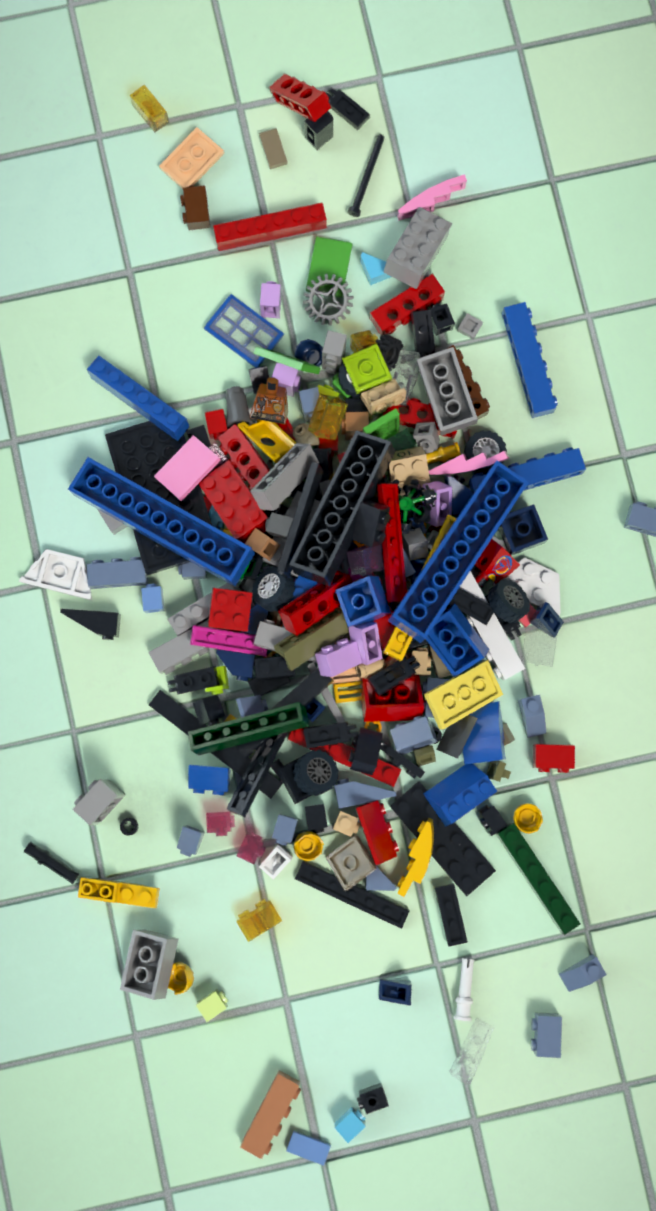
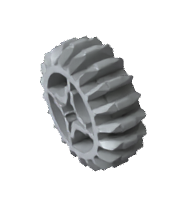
[303,274,354,326]

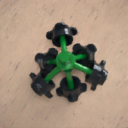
[386,479,437,534]

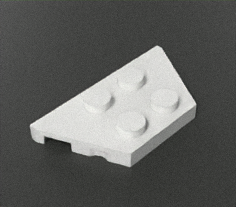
[19,549,92,600]
[492,558,561,615]

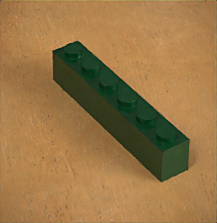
[188,702,309,755]
[496,823,581,935]

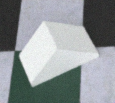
[259,844,293,880]

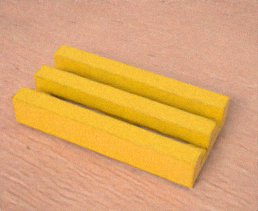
[333,681,362,704]

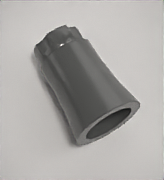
[225,386,253,429]

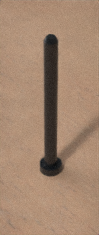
[348,134,384,217]

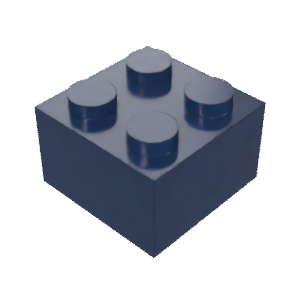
[498,504,548,556]

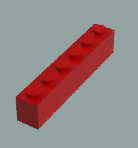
[213,202,327,251]

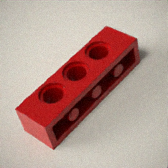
[269,74,331,122]
[369,274,445,336]
[382,398,457,439]
[218,424,270,491]
[279,571,352,636]

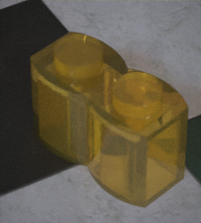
[236,899,282,942]

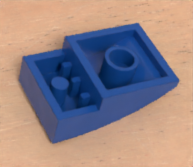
[463,701,506,764]

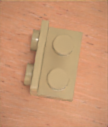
[361,378,406,415]

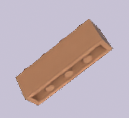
[240,1070,301,1159]

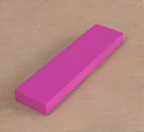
[190,625,268,657]

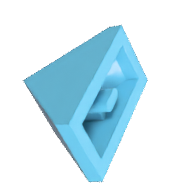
[360,252,391,285]

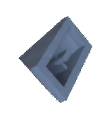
[366,866,397,891]

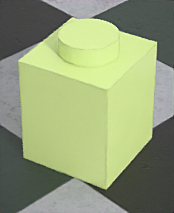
[196,989,228,1022]

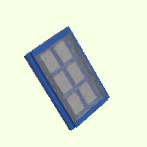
[204,294,284,367]

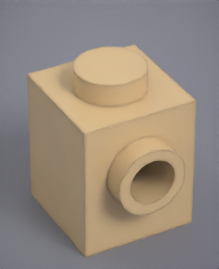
[333,811,360,837]

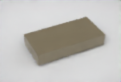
[259,128,288,169]

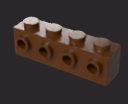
[445,345,490,419]

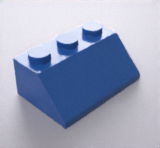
[426,604,489,677]
[424,764,497,826]

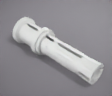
[454,958,474,1021]

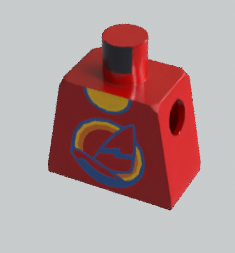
[475,539,520,587]

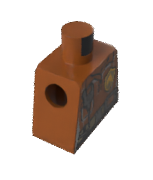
[250,378,288,424]

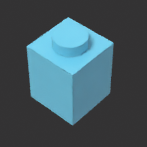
[334,1107,366,1143]

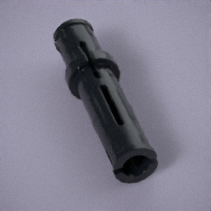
[24,842,80,884]

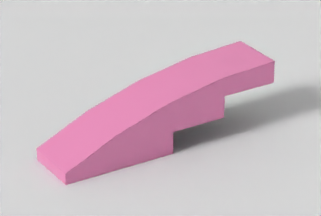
[397,174,467,221]
[429,451,509,475]

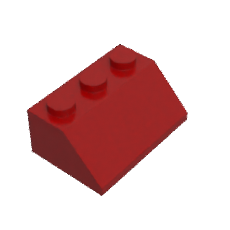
[361,675,424,722]
[356,800,399,865]

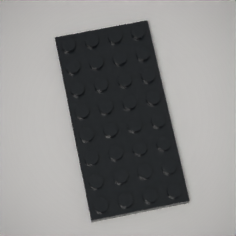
[105,421,212,576]

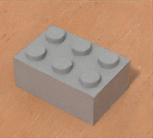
[72,779,125,826]
[120,929,178,1000]

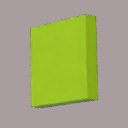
[342,344,392,394]

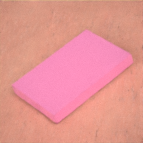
[154,435,221,501]

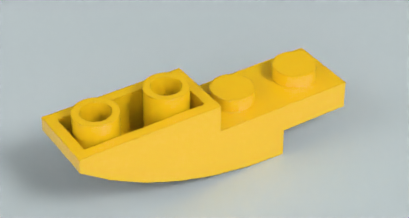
[397,818,434,897]
[78,877,160,908]

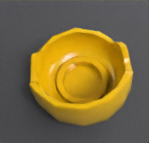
[513,803,543,834]
[293,831,324,861]
[168,962,194,995]

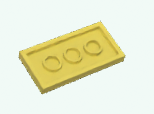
[424,660,503,729]

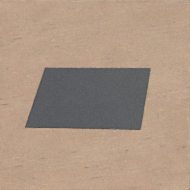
[436,715,478,759]

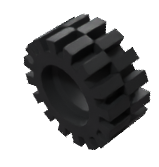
[373,334,404,371]

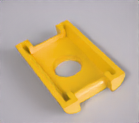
[238,420,296,463]

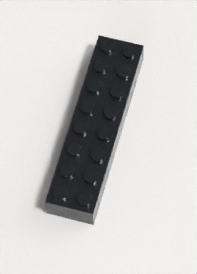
[289,430,395,587]

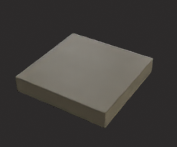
[325,835,377,891]

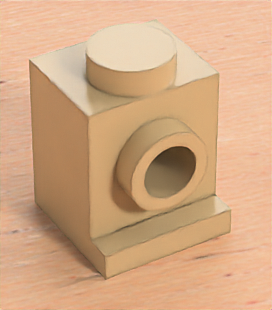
[411,648,431,676]

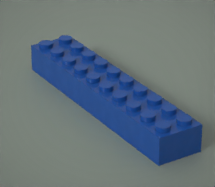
[68,457,255,586]
[388,461,529,643]

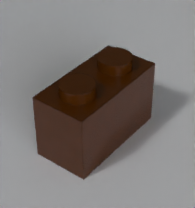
[180,185,211,230]

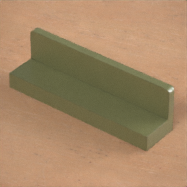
[274,607,349,671]

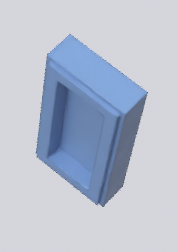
[286,1130,331,1166]

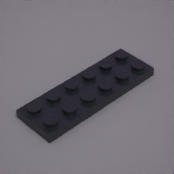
[390,781,496,897]

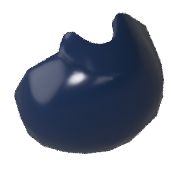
[295,339,323,366]

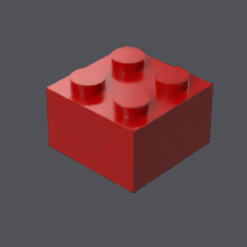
[208,587,252,632]

